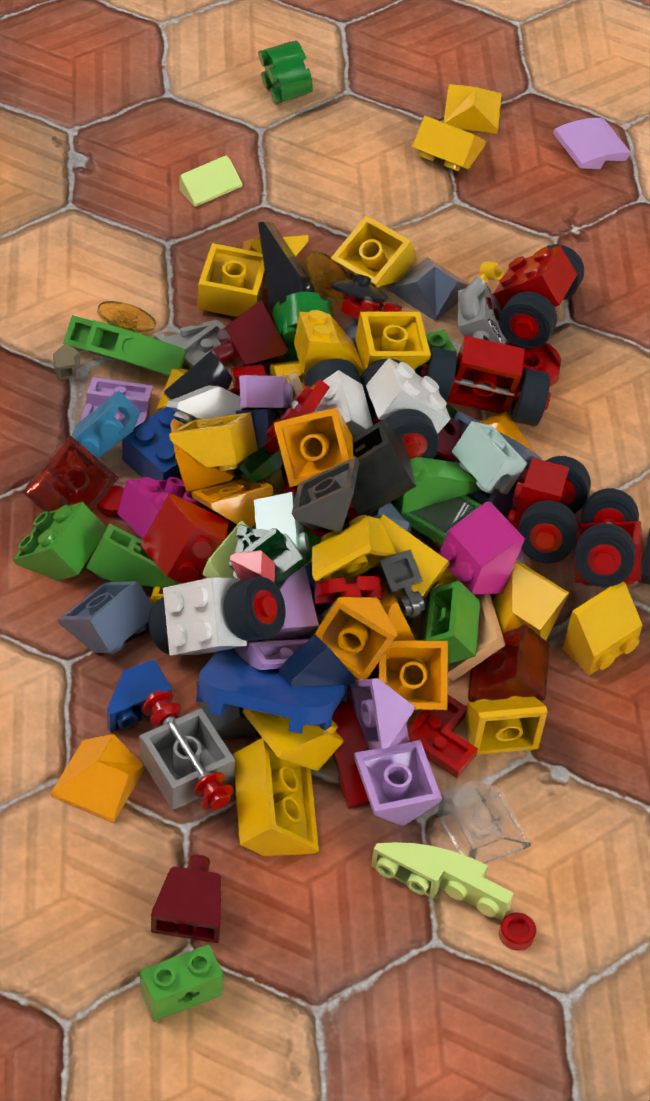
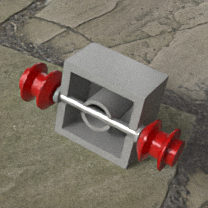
[140,691,235,810]

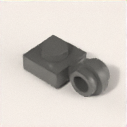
[377,549,425,618]

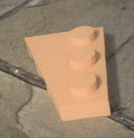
[448,594,505,681]

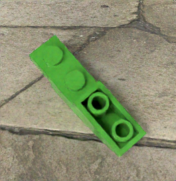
[63,315,187,376]

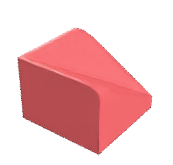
[230,550,275,582]

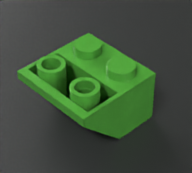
[13,502,107,581]
[419,581,480,664]

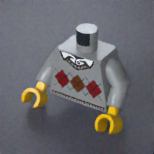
[458,261,510,345]

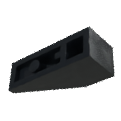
[258,222,315,312]

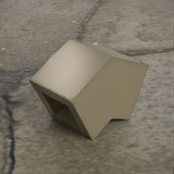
[53,343,80,380]

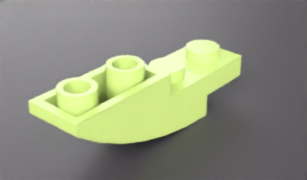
[371,842,514,920]

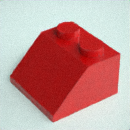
[141,493,229,584]

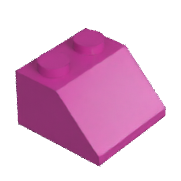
[439,502,525,594]

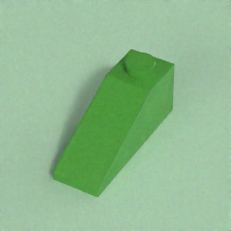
[391,457,481,514]
[86,523,181,588]

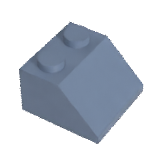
[58,581,153,654]

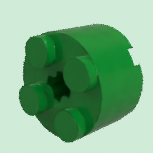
[258,40,313,105]
[273,292,334,359]

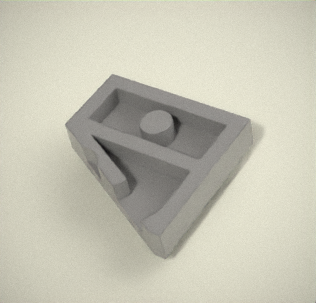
[154,320,225,370]

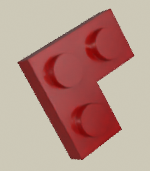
[262,379,330,455]
[407,695,478,778]

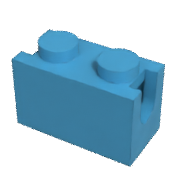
[68,390,141,465]

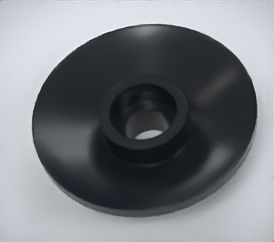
[330,274,388,302]

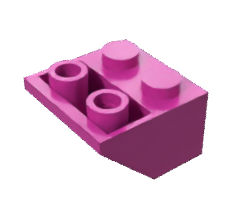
[117,477,213,539]

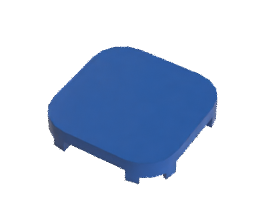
[196,648,349,733]

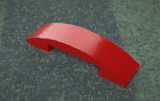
[332,697,370,809]

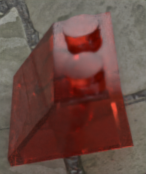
[22,436,119,512]
[468,625,550,702]

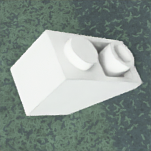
[166,385,242,423]

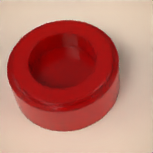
[97,485,124,517]
[499,912,536,951]

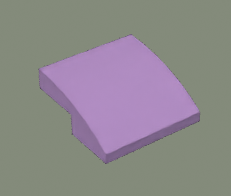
[553,118,631,169]
[80,377,153,427]
[234,638,309,670]

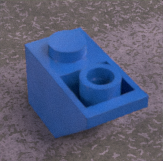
[107,659,172,733]

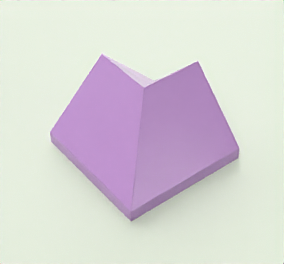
[350,678,416,749]
[354,740,442,826]

